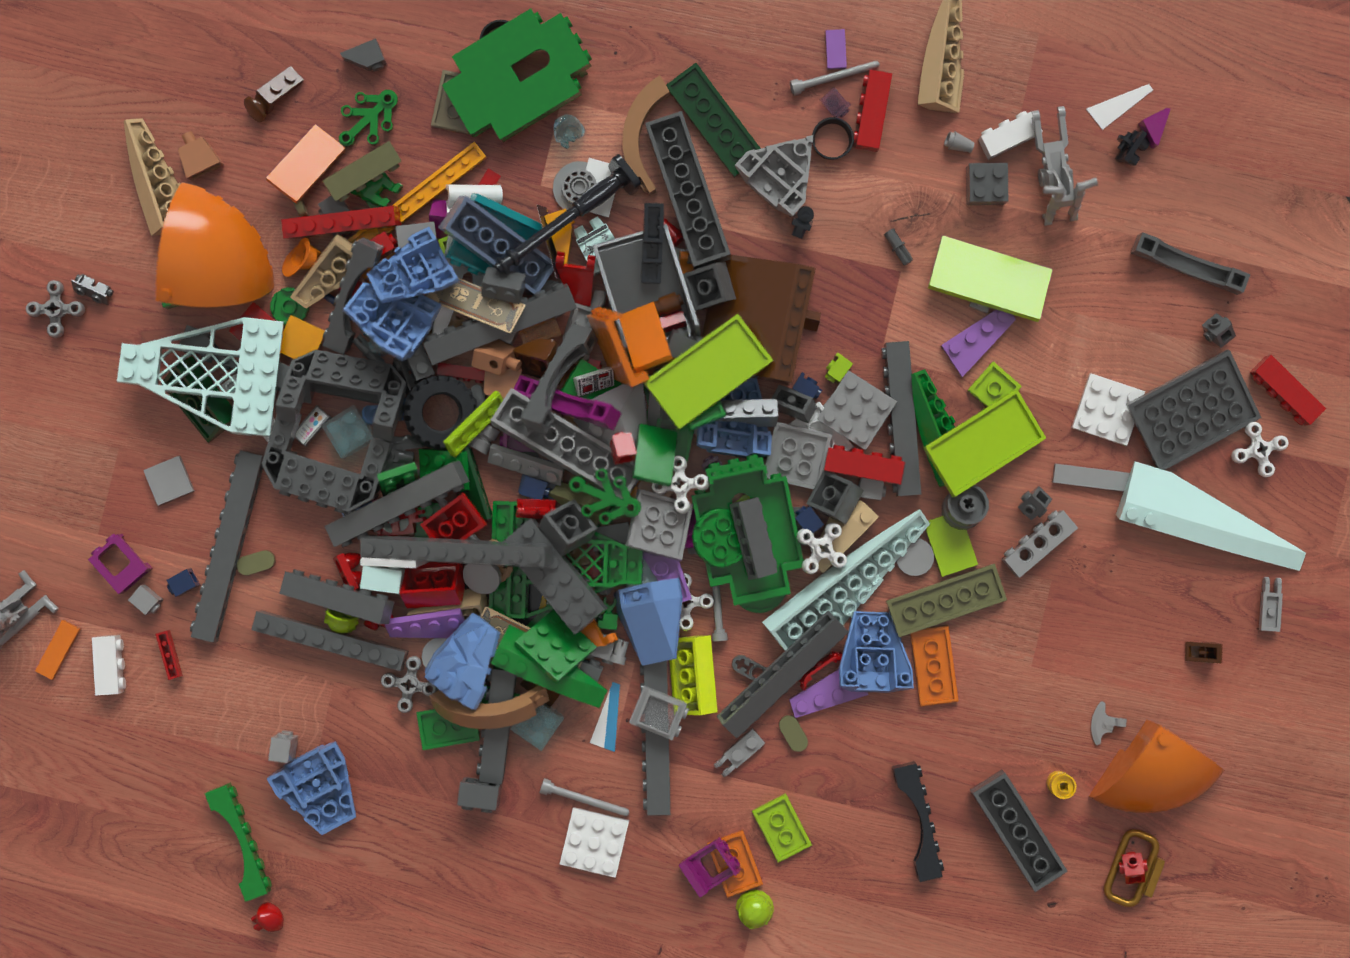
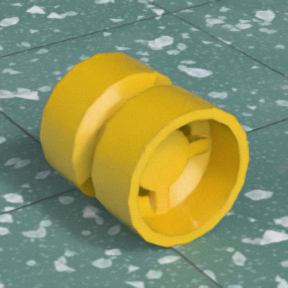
[1046,770,1077,799]

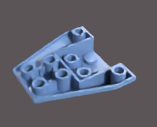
[613,578,683,666]
[839,611,914,693]

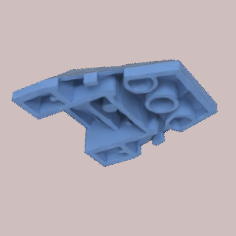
[367,227,459,303]
[343,282,442,361]
[697,378,772,458]
[425,613,500,710]
[267,741,356,835]

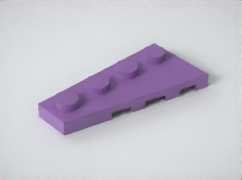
[643,551,692,602]
[385,608,465,638]

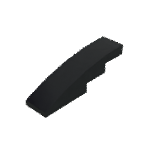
[641,203,664,284]

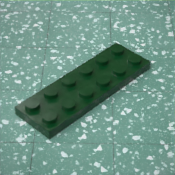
[666,63,761,178]

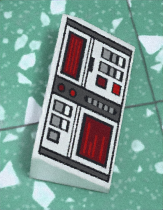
[573,367,614,396]

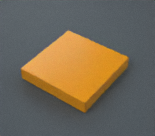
[281,315,325,359]

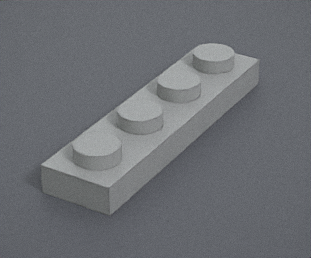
[488,443,565,486]

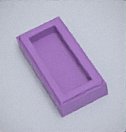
[825,29,847,70]

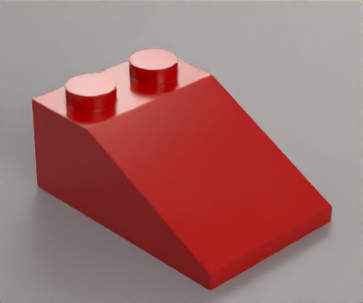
[420,493,487,540]

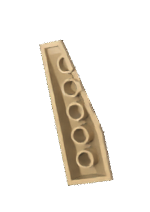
[918,0,964,113]
[124,118,181,236]

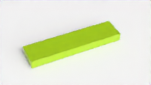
[443,391,503,457]

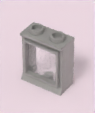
[629,685,689,740]

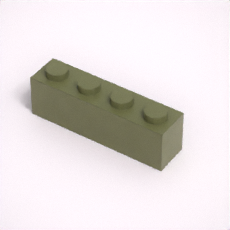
[322,141,402,202]

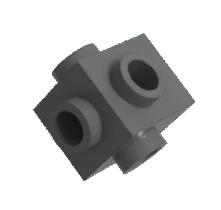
[1202,313,1236,348]
[1018,486,1053,520]

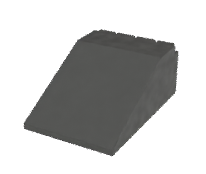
[593,224,701,363]

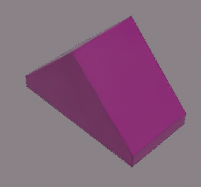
[1138,108,1170,149]
[429,199,448,239]

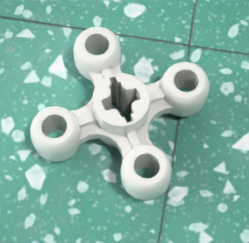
[1231,422,1289,477]
[652,456,709,514]
[797,523,847,574]
[680,573,714,631]

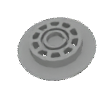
[553,161,596,214]

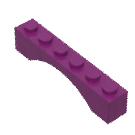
[514,375,622,431]

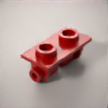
[516,499,556,519]

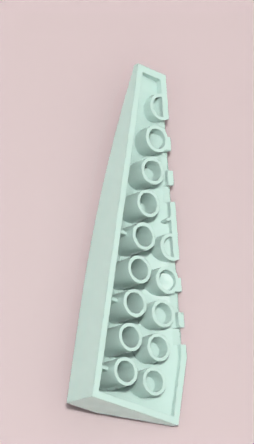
[1116,461,1306,571]
[762,509,930,651]

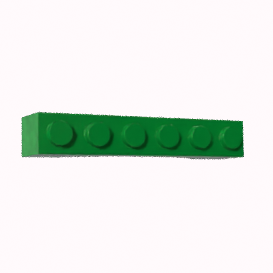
[205,782,272,902]

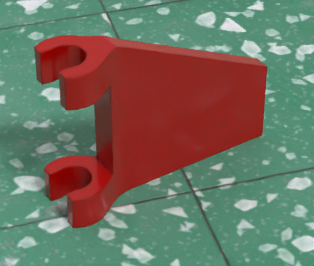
[555,251,596,306]

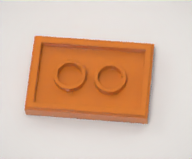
[707,829,763,898]

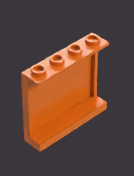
[587,307,649,387]

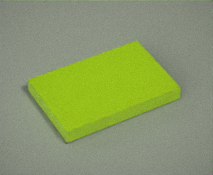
[925,516,978,577]
[752,793,812,863]

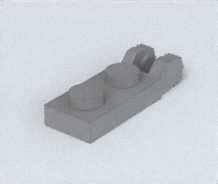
[1259,577,1283,632]
[714,728,765,777]

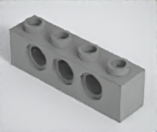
[1002,510,1078,578]

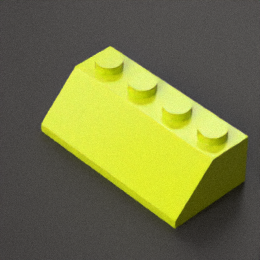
[669,635,717,715]

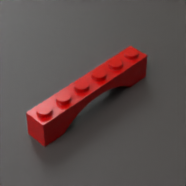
[281,206,401,239]

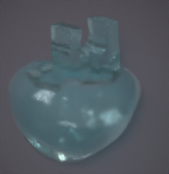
[554,114,585,149]

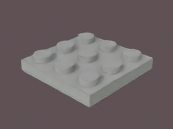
[817,370,897,450]
[766,421,832,490]
[626,489,693,561]

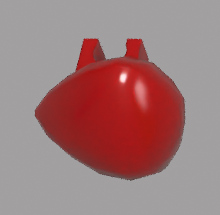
[251,902,284,932]

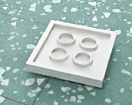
[1071,373,1145,446]
[560,807,629,878]

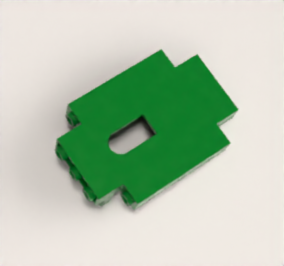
[442,8,592,142]
[691,454,804,606]

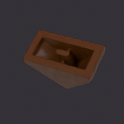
[1185,642,1222,664]

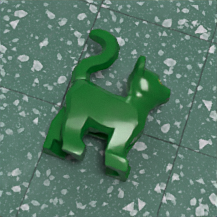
[350,172,403,208]

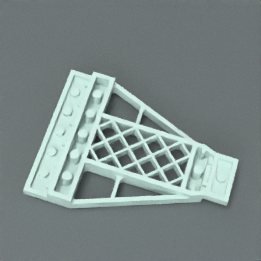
[117,317,284,437]

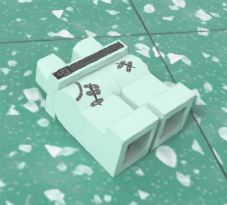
[574,216,615,276]

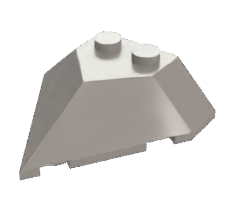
[735,135,813,217]
[573,382,647,449]

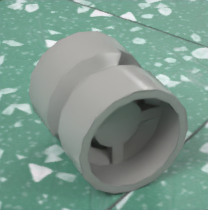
[469,425,500,455]

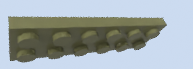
[886,564,1007,637]

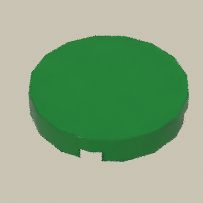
[270,288,309,325]

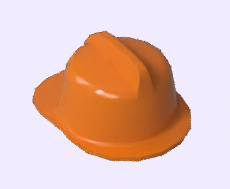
[282,238,321,277]

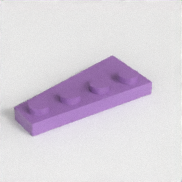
[941,310,1016,378]
[789,668,868,718]

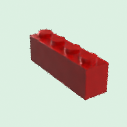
[853,69,893,152]
[1249,355,1327,426]
[824,445,906,485]

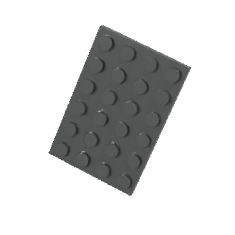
[1126,350,1261,470]

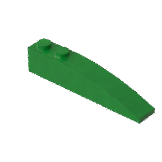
[911,369,956,487]
[490,625,608,708]

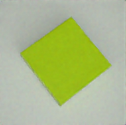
[967,361,1022,407]

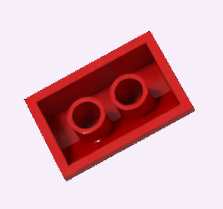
[399,562,465,608]

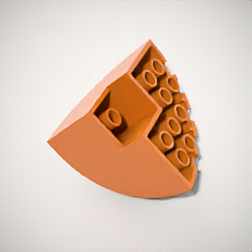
[156,182,274,307]
[1089,719,1224,813]

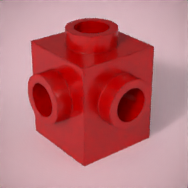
[1118,852,1148,884]

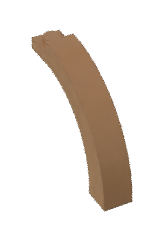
[622,75,670,195]
[429,685,549,729]

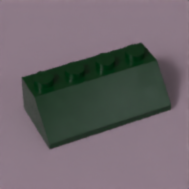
[161,356,233,443]
[457,444,492,521]

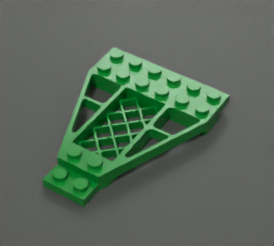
[489,501,644,618]

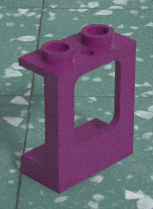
[88,534,152,594]
[678,837,741,898]

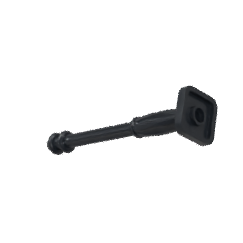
[494,154,641,274]

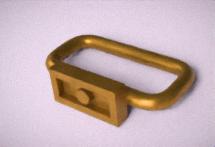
[1104,829,1165,907]

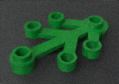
[339,90,398,148]
[569,468,641,524]

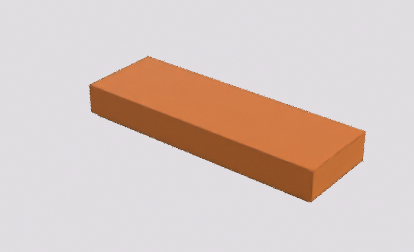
[35,620,81,680]

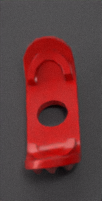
[799,651,842,691]

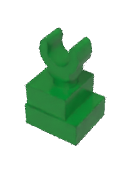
[597,597,618,630]

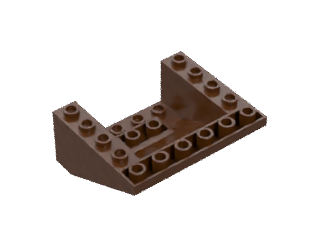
[702,255,816,385]

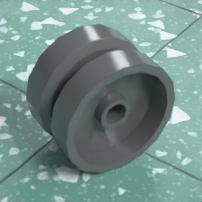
[941,485,989,530]

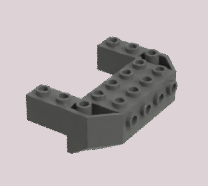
[275,350,406,441]
[262,414,394,514]

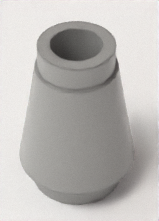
[944,131,974,153]

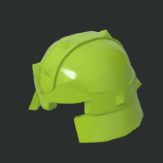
[324,608,359,634]
[735,889,774,929]

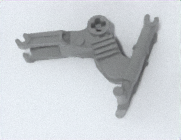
[1031,106,1098,226]
[0,570,59,649]

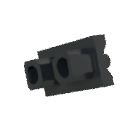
[1115,130,1150,166]
[792,206,814,239]

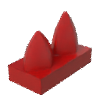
[333,553,362,590]

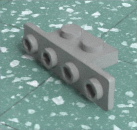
[563,290,606,364]

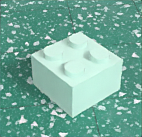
[360,565,405,594]

